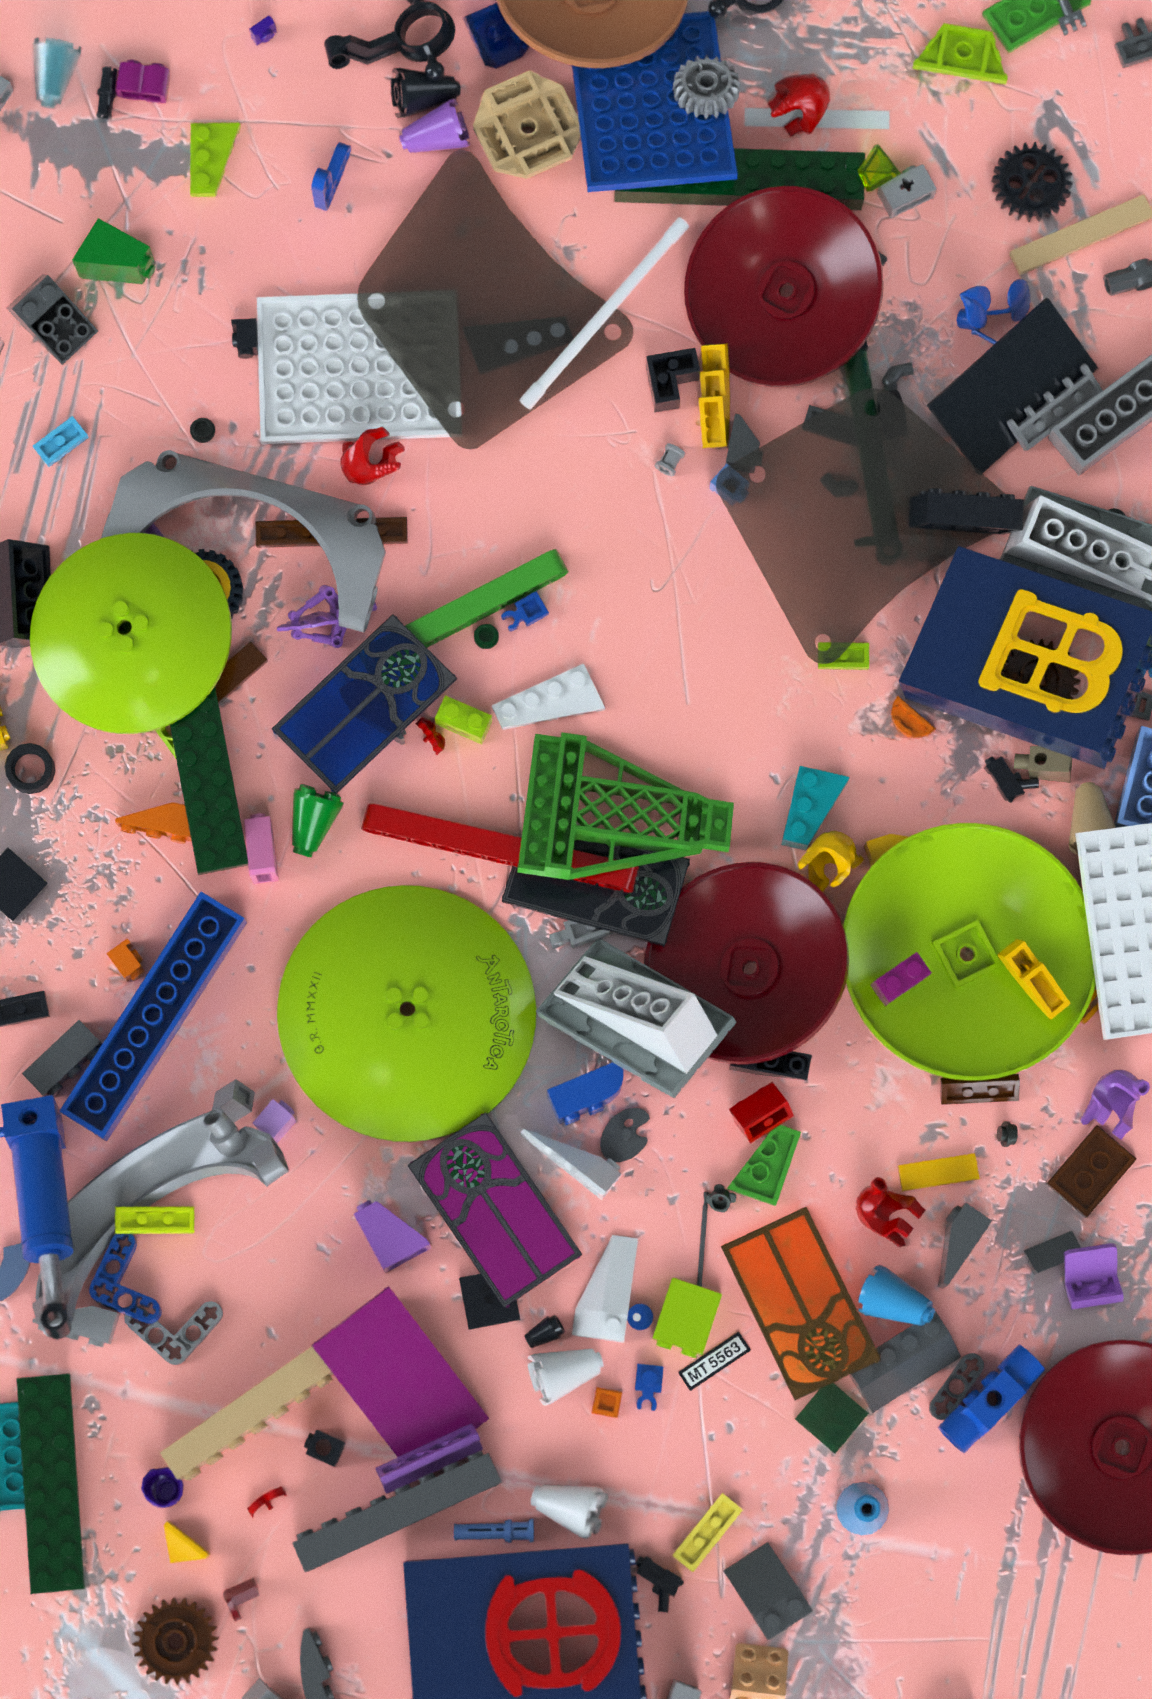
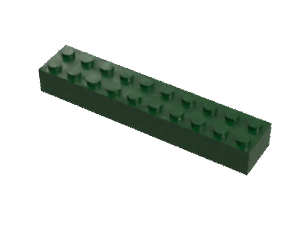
[614,148,865,210]

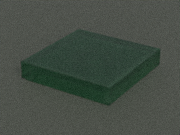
[794,1383,869,1454]

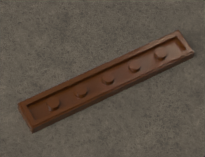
[256,517,408,548]

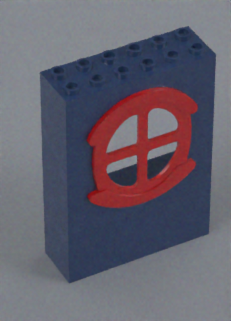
[403,1543,646,1699]

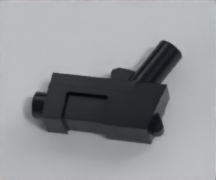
[984,756,1039,803]
[635,1555,684,1613]

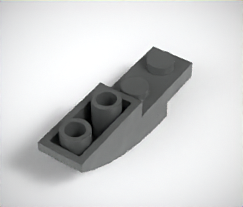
[300,1627,335,1699]

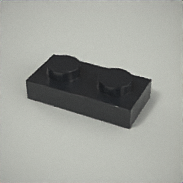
[0,991,50,1027]

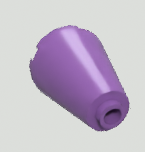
[399,98,470,153]

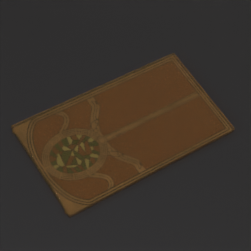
[721,1207,881,1401]

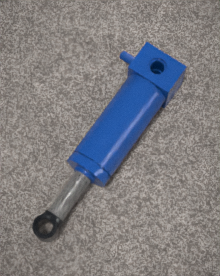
[0,1095,73,1339]

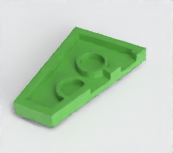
[726,1125,801,1207]

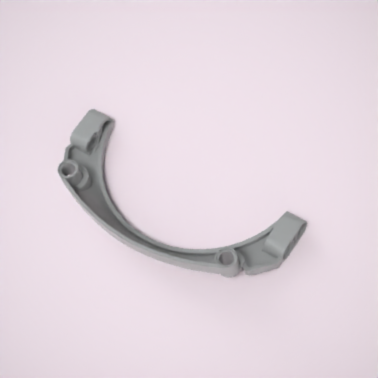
[32,1108,290,1337]

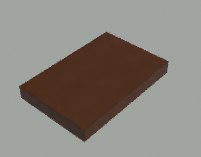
[1046,1125,1137,1218]

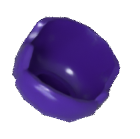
[141,1467,184,1508]

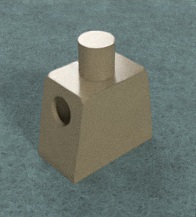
[1014,746,1073,783]

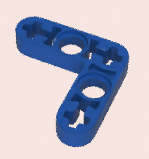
[311,142,352,211]
[89,1234,162,1324]

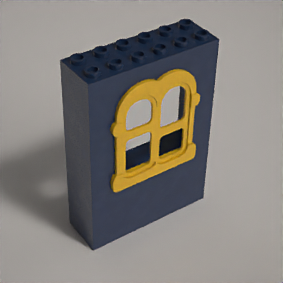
[899,546,1152,769]

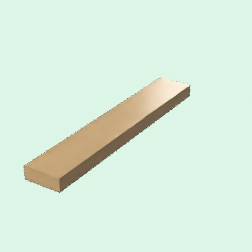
[1009,194,1152,276]

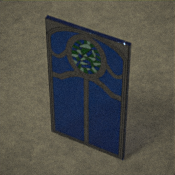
[271,614,457,794]

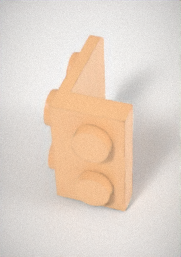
[729,1643,788,1699]

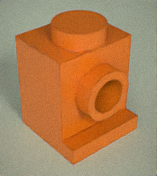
[106,938,146,982]

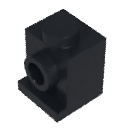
[231,318,258,359]

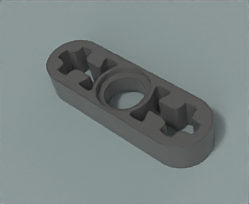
[929,1353,984,1420]

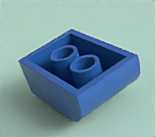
[547,1062,624,1126]

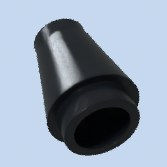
[524,1314,565,1348]

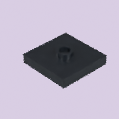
[459,1274,520,1330]

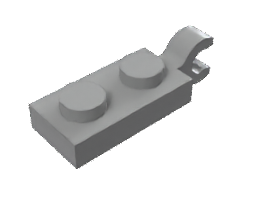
[549,920,613,949]

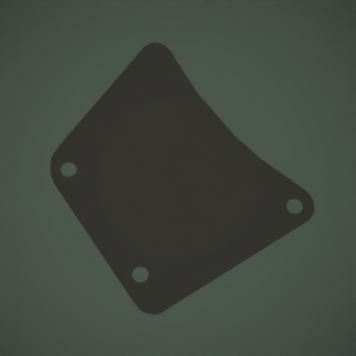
[357,149,634,450]
[716,389,1005,664]

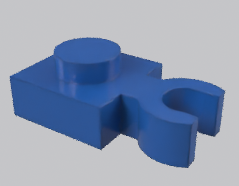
[501,591,549,632]
[635,1364,664,1411]

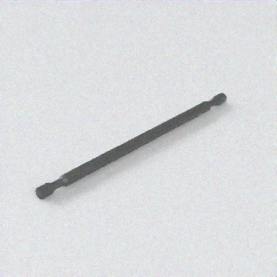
[697,1192,709,1287]

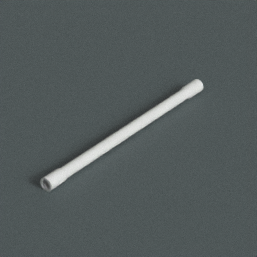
[519,217,689,409]

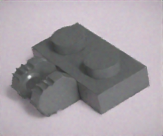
[1114,17,1152,68]

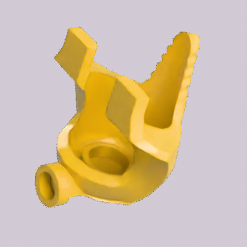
[798,831,864,892]

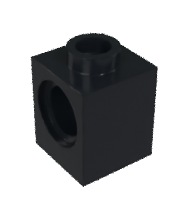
[304,1430,347,1467]

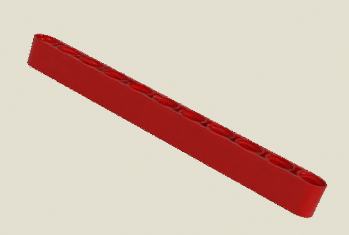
[361,803,639,893]

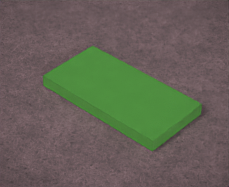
[982,0,1091,53]

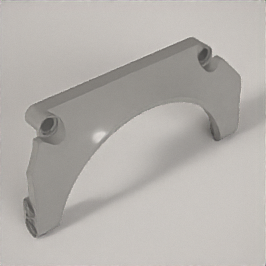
[101,450,386,633]

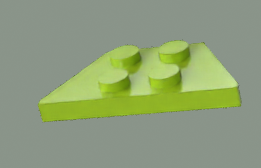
[913,23,1008,85]

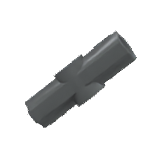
[1103,258,1152,297]

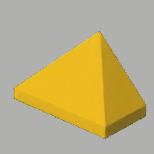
[164,1521,211,1563]

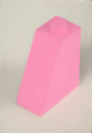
[244,813,279,884]

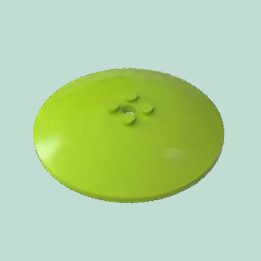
[30,533,232,734]

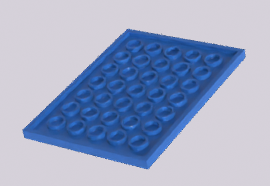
[572,11,737,193]

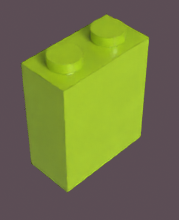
[652,1277,722,1359]

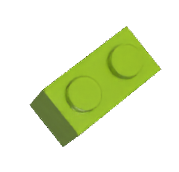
[435,695,492,745]

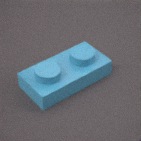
[33,416,89,467]

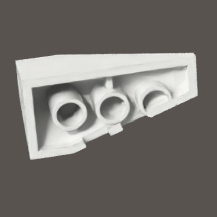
[521,1129,622,1200]
[571,1235,638,1343]

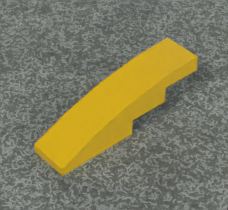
[699,344,730,448]

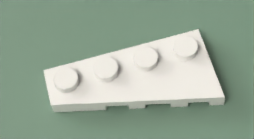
[492,663,605,730]

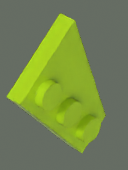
[190,123,241,197]

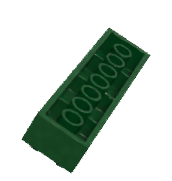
[16,1373,85,1594]

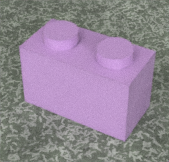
[253,1099,296,1144]

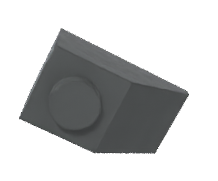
[725,413,763,474]

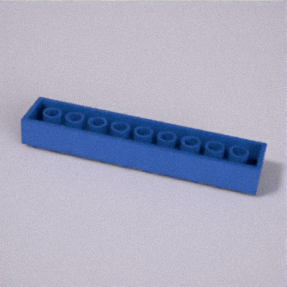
[59,891,247,1142]

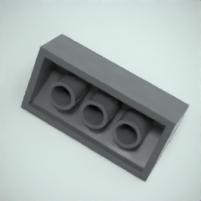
[845,1310,961,1413]

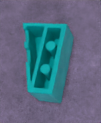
[781,766,850,851]

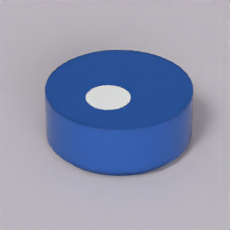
[627,1304,653,1331]

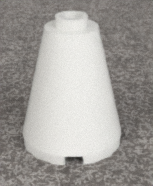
[527,1348,604,1406]

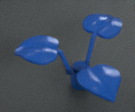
[956,279,1031,344]

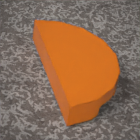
[891,696,936,739]

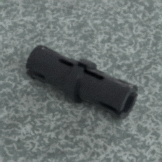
[96,66,118,119]

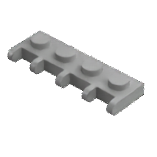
[1007,364,1103,451]

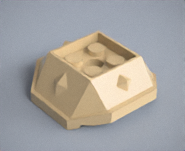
[473,70,581,179]

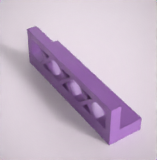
[375,1423,483,1494]

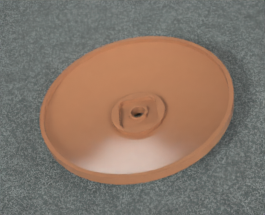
[496,0,688,68]

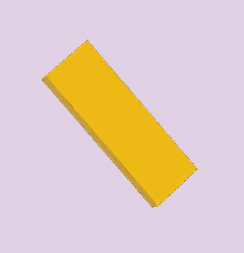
[897,1153,980,1192]

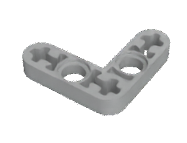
[124,1301,223,1365]

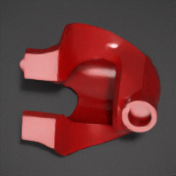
[768,73,830,137]
[340,427,405,485]
[855,1177,926,1247]

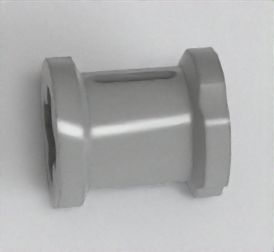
[654,443,686,477]

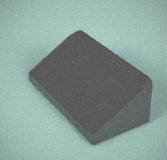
[1024,1231,1081,1275]

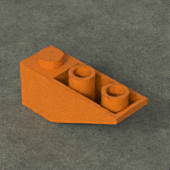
[115,802,191,844]

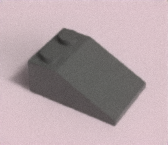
[938,1203,992,1289]
[723,1542,813,1640]

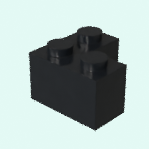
[645,347,700,413]

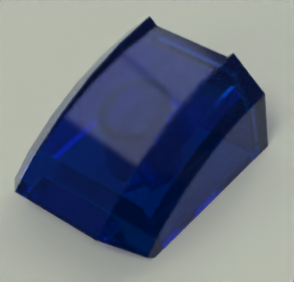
[462,3,529,69]

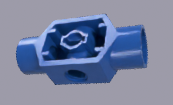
[938,1344,1046,1454]

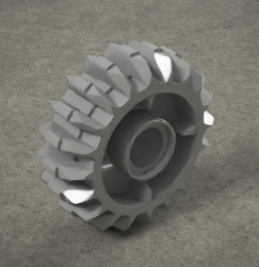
[673,55,740,119]

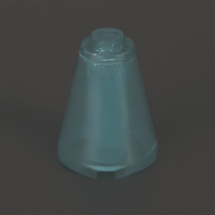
[32,37,82,109]

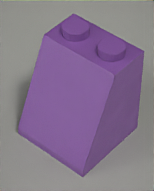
[354,1200,431,1273]

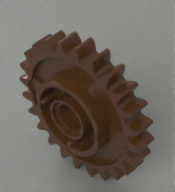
[1001,639,1081,700]
[132,1597,220,1685]

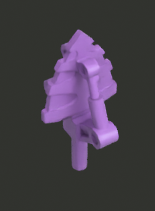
[277,585,377,648]

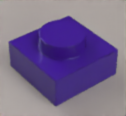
[249,15,277,46]

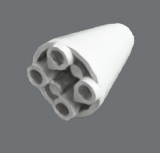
[530,1484,608,1539]

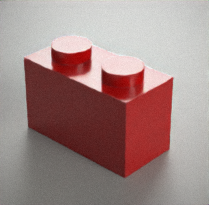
[729,1082,794,1144]

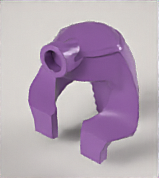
[1080,1070,1150,1140]

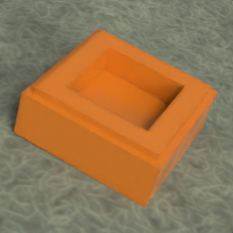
[592,1387,622,1418]

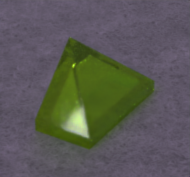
[858,144,901,192]

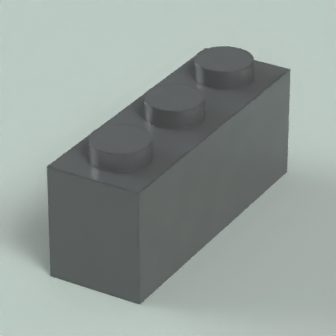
[22,1020,102,1097]

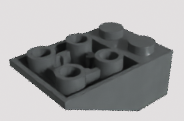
[6,274,98,365]

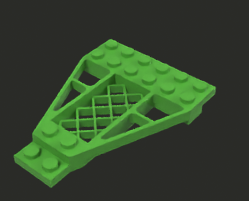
[517,732,734,880]

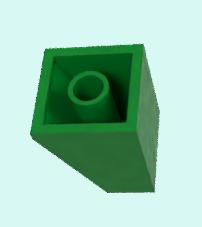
[72,218,156,284]

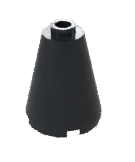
[390,68,461,118]

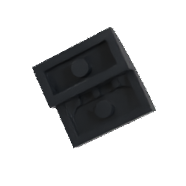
[0,847,48,921]

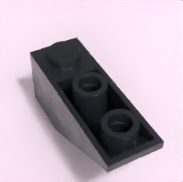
[729,1051,812,1081]

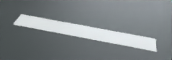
[744,108,890,130]

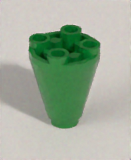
[292,784,344,857]

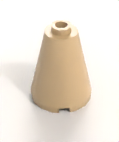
[1068,782,1116,855]

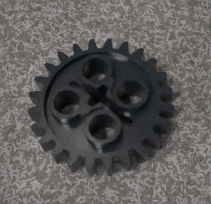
[991,142,1073,222]

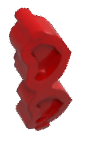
[415,717,445,755]
[247,1486,287,1518]

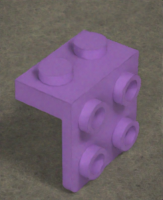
[1064,1243,1123,1310]

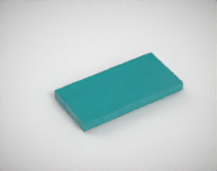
[0,1402,25,1511]

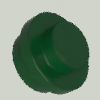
[474,624,499,649]

